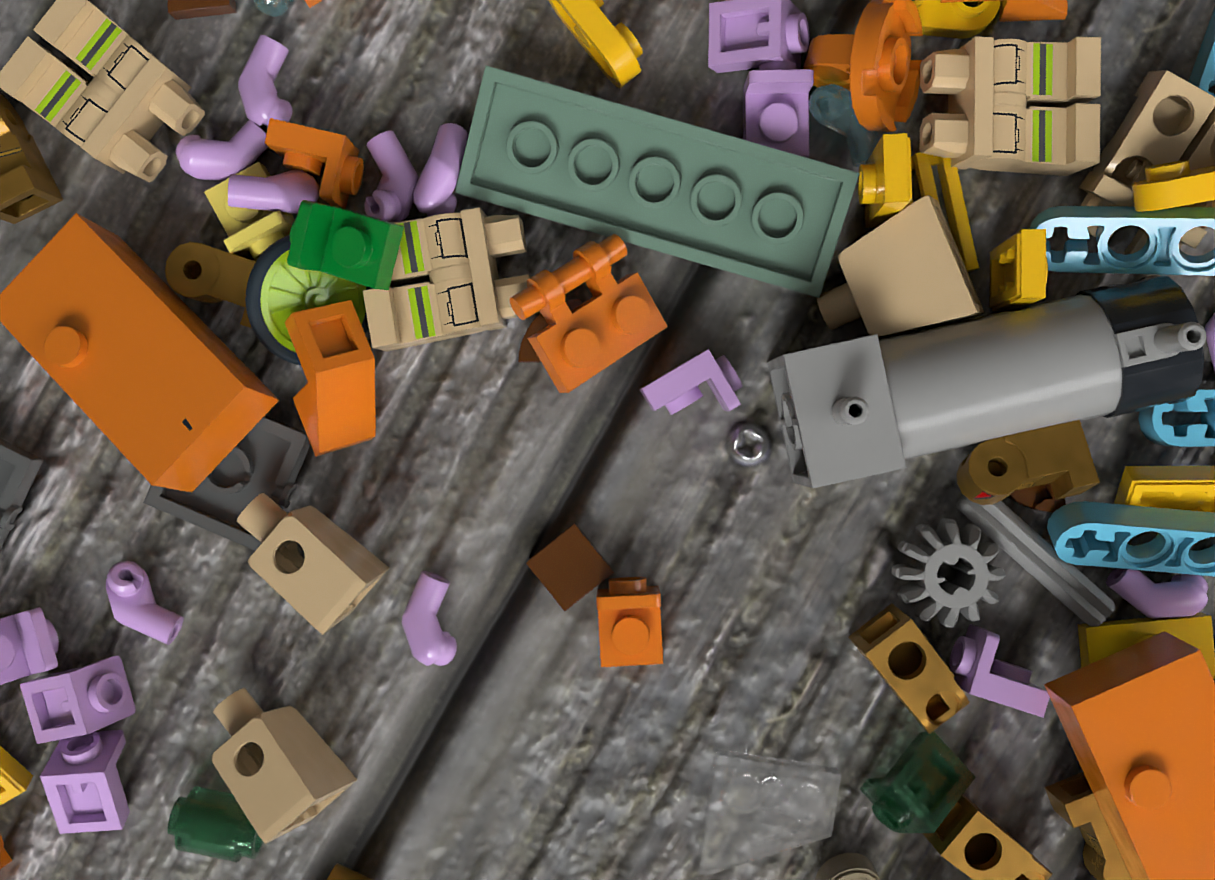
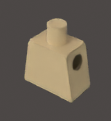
[817,195,984,338]
[237,493,389,635]
[212,688,357,844]

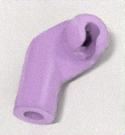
[238,34,293,128]
[364,130,419,223]
[228,169,320,214]
[106,561,184,645]
[1106,568,1208,619]
[402,571,457,666]

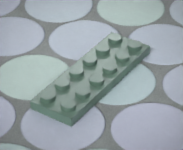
[455,65,860,298]

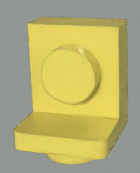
[204,162,295,262]

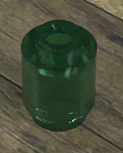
[168,786,264,862]

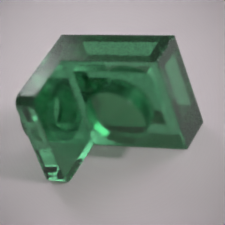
[860,731,976,833]

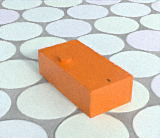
[0,213,279,493]
[1044,631,1215,880]

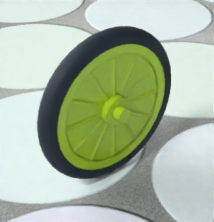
[245,235,373,365]

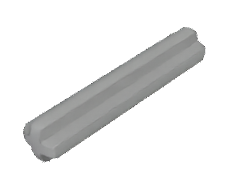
[956,494,1115,627]

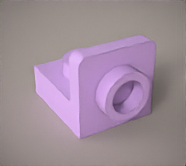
[708,0,809,73]
[743,61,814,158]
[640,349,742,415]
[0,607,59,685]
[949,624,1050,718]
[20,656,136,744]
[40,730,130,834]

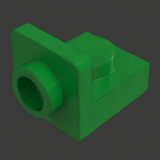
[287,200,404,290]

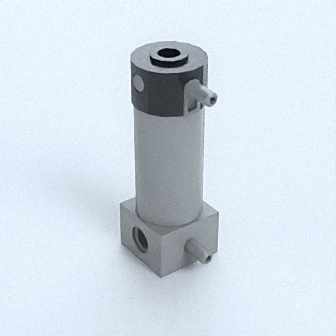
[767,274,1206,488]

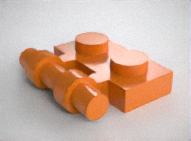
[509,234,668,393]

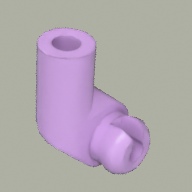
[176,120,268,181]
[413,123,468,217]

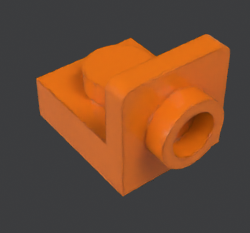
[264,118,364,209]
[596,576,663,667]

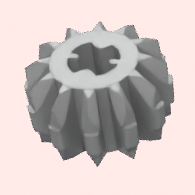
[892,518,1006,627]

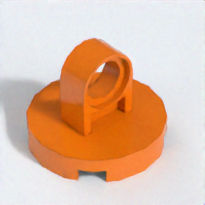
[803,0,923,132]

